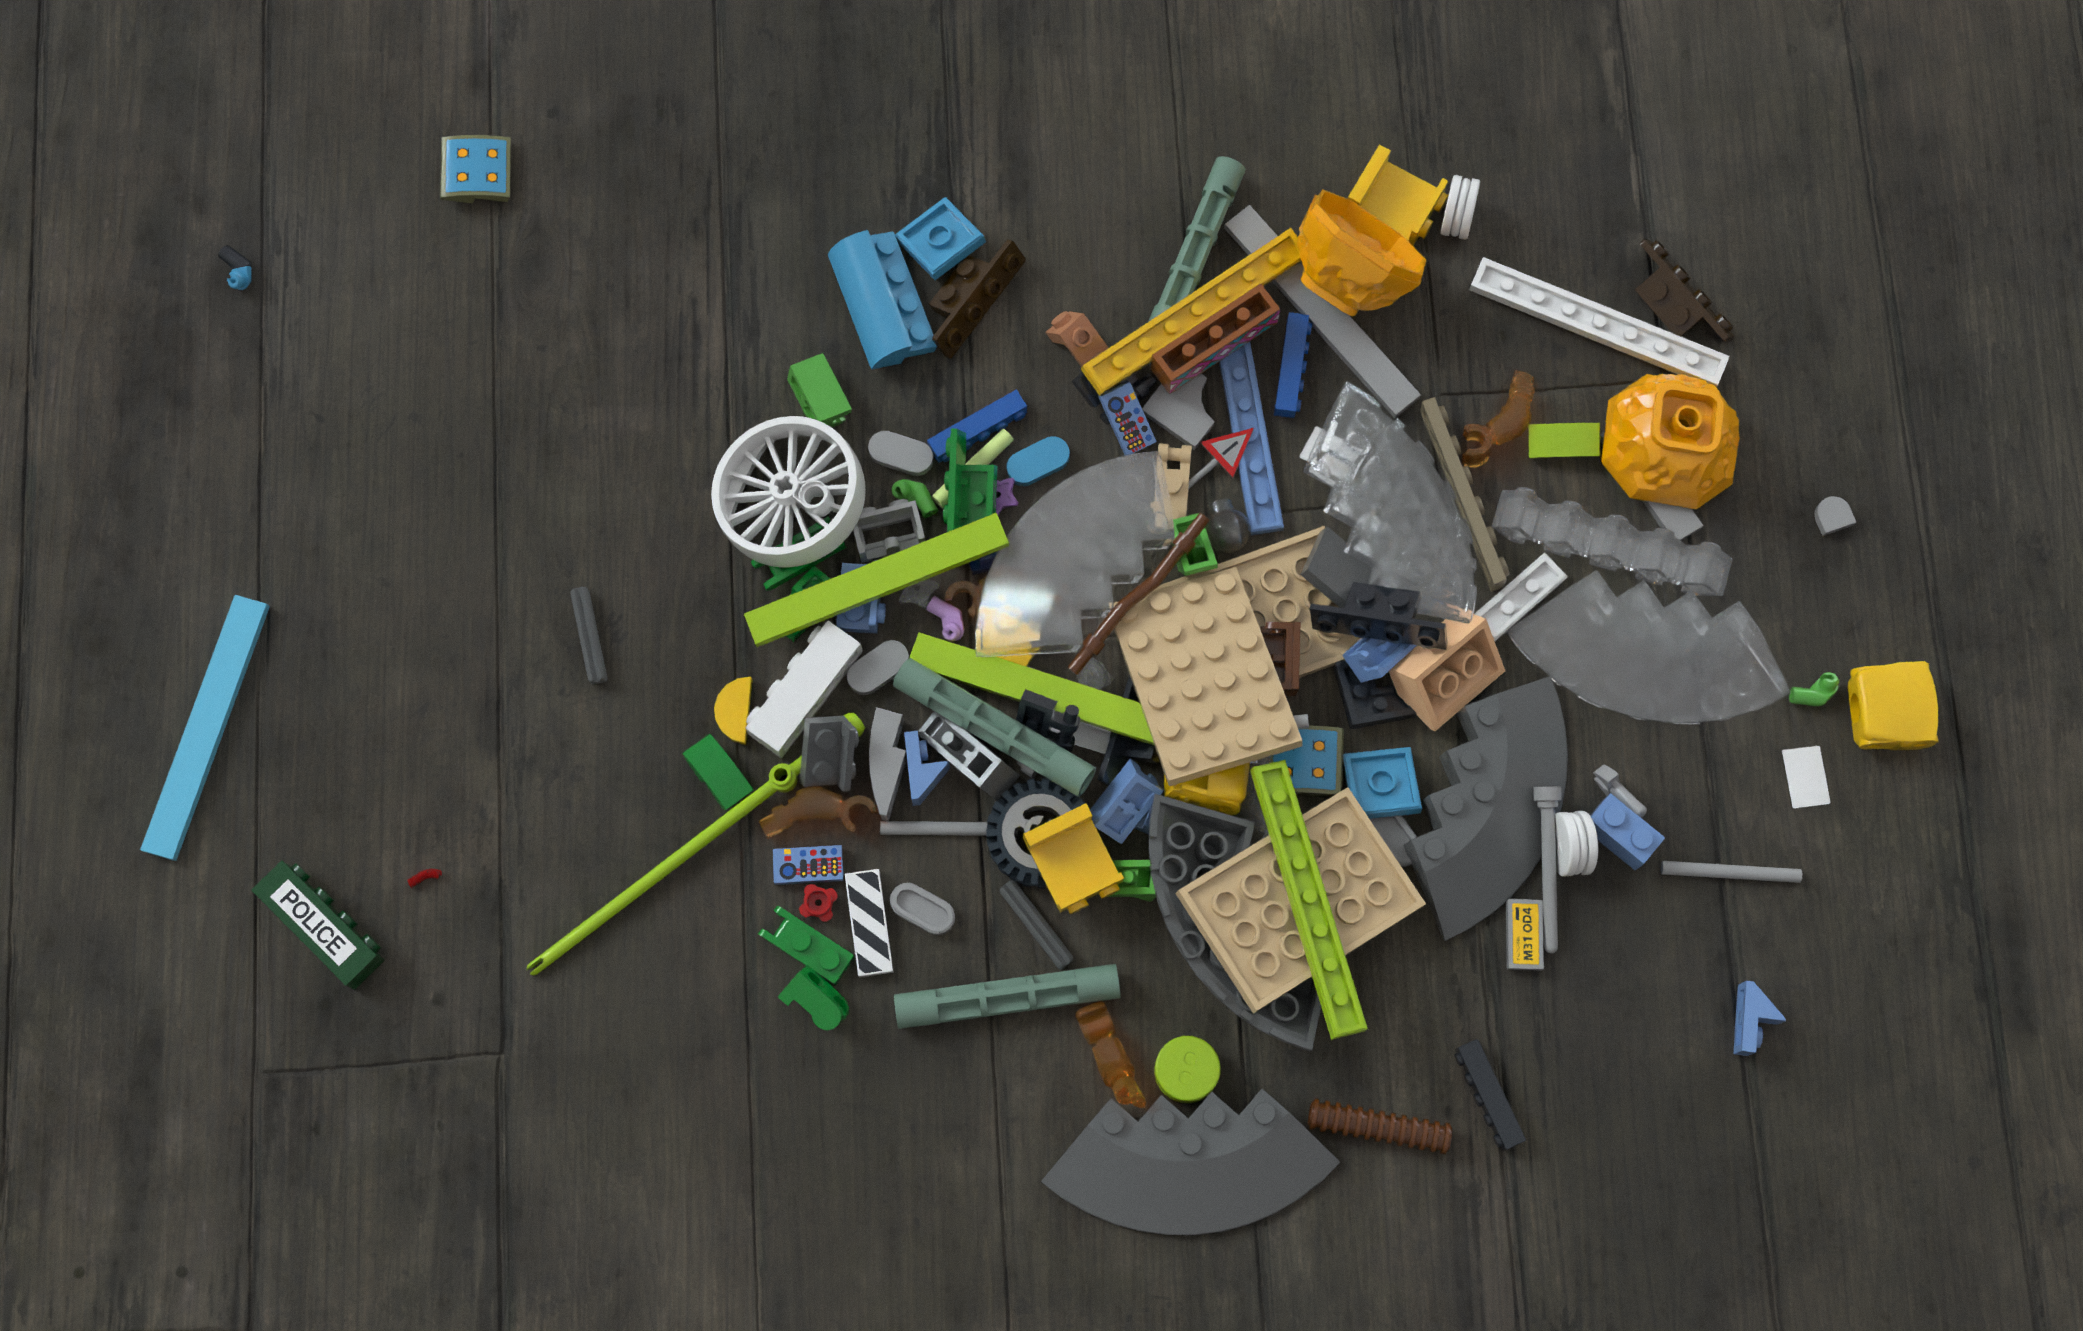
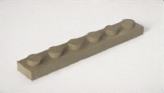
[1420,397,1509,592]

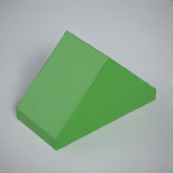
[1168,513,1218,576]

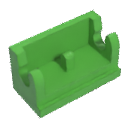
[787,353,852,428]

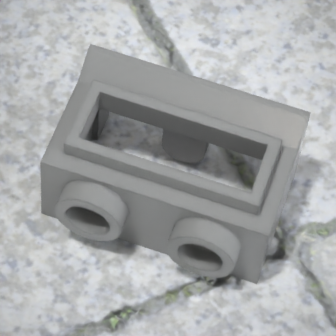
[853,499,925,563]

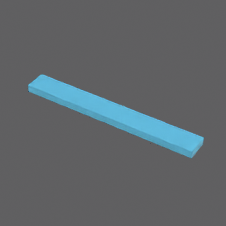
[140,595,270,861]

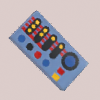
[1098,381,1157,456]
[773,845,844,885]

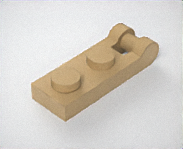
[1151,443,1192,536]

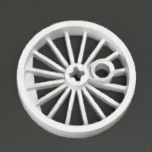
[711,416,865,567]

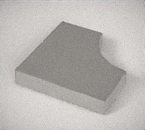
[1142,374,1214,451]

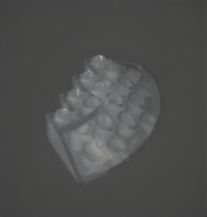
[1303,381,1477,624]
[975,451,1175,657]
[1506,570,1791,724]

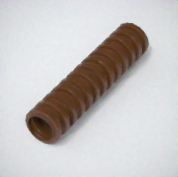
[1308,1098,1452,1155]

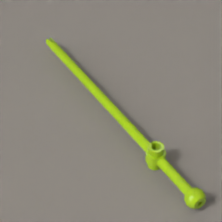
[527,713,865,975]

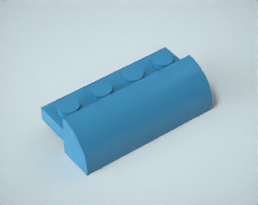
[828,230,937,370]

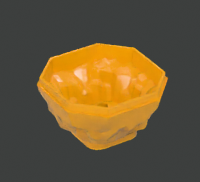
[1297,189,1426,316]
[1601,374,1740,509]

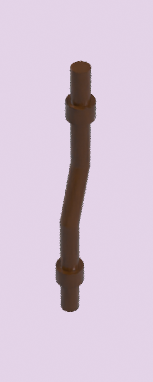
[1067,513,1210,676]

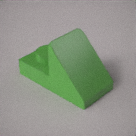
[1098,860,1156,901]

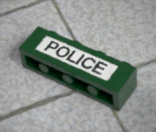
[251,860,385,990]

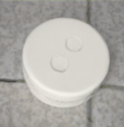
[1441,175,1480,240]
[1555,811,1598,877]

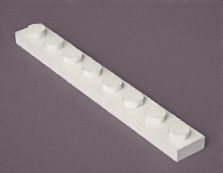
[1469,257,1730,387]

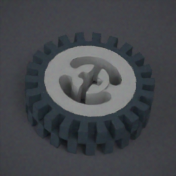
[986,778,1085,889]

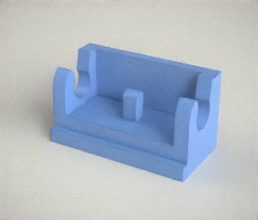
[1342,638,1417,682]
[1090,759,1163,844]

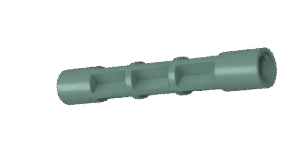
[1148,156,1246,322]
[893,658,1096,797]
[894,964,1121,1029]

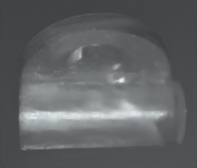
[1076,657,1114,690]

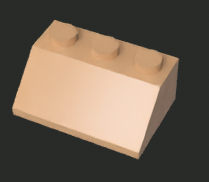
[1389,609,1505,731]

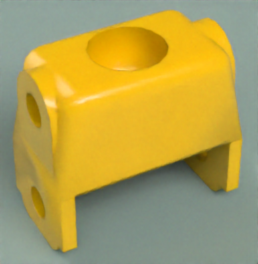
[1847,661,1939,750]
[1164,762,1250,816]

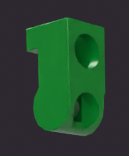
[778,965,849,1030]

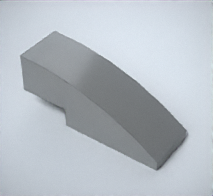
[869,707,907,821]

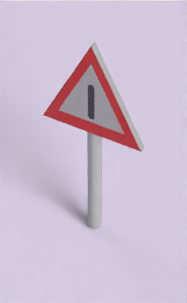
[1188,428,1254,489]

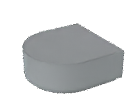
[1815,496,1856,536]

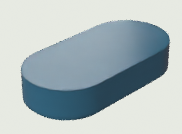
[1007,436,1070,486]

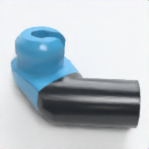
[218,245,251,290]

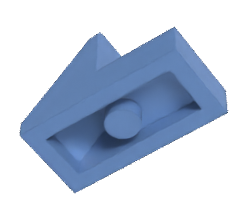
[904,731,950,806]
[1733,981,1786,1056]

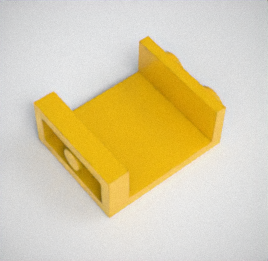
[1348,144,1449,246]
[1023,803,1124,914]

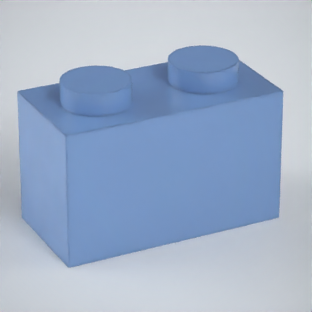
[1590,793,1665,871]

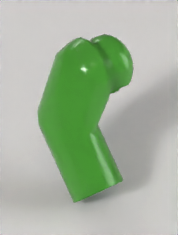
[891,479,938,518]
[1789,672,1839,706]

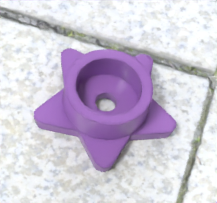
[996,478,1018,515]

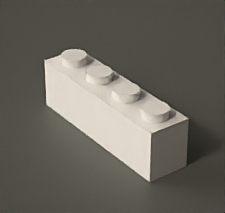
[746,621,863,759]

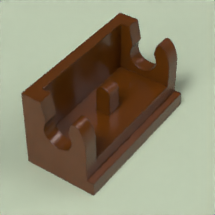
[1260,622,1301,696]

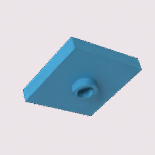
[895,197,986,280]
[1343,747,1422,819]

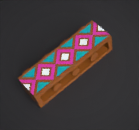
[1150,283,1280,394]

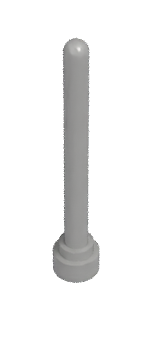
[1533,786,1562,953]

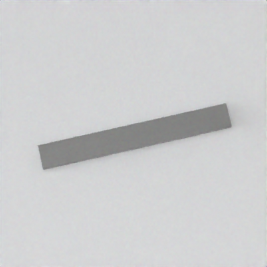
[1224,205,1421,418]

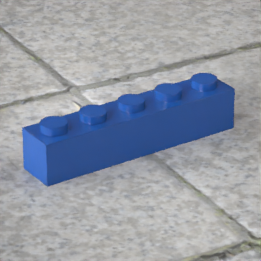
[1274,312,1312,418]
[927,389,1027,463]

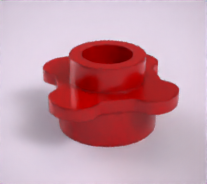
[799,884,838,922]

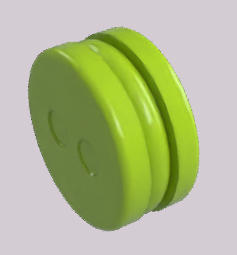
[1154,1036,1220,1104]

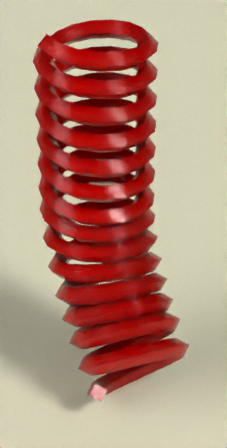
[407,868,442,888]

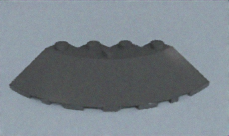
[1403,676,1568,941]
[1148,794,1321,1051]
[1041,1089,1340,1235]

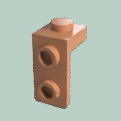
[1045,311,1109,367]

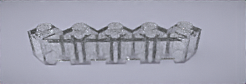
[1492,487,1733,596]

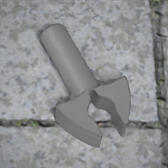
[1593,765,1647,818]

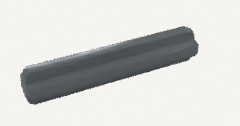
[570,587,607,684]
[1000,880,1073,970]

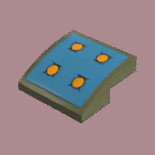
[440,135,511,203]
[1269,725,1344,797]

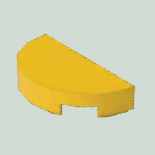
[714,677,752,745]

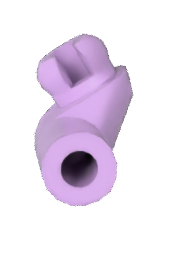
[926,596,965,641]

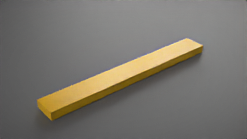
[1081,228,1301,396]

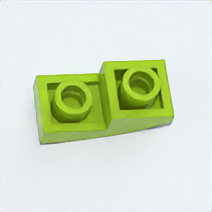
[1528,423,1601,458]

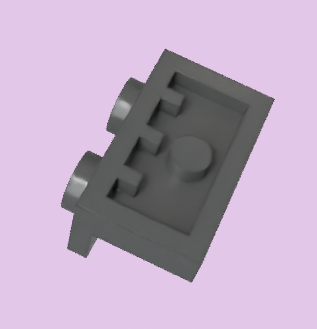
[800,716,859,792]

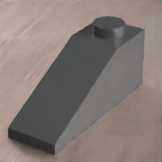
[918,711,1020,801]

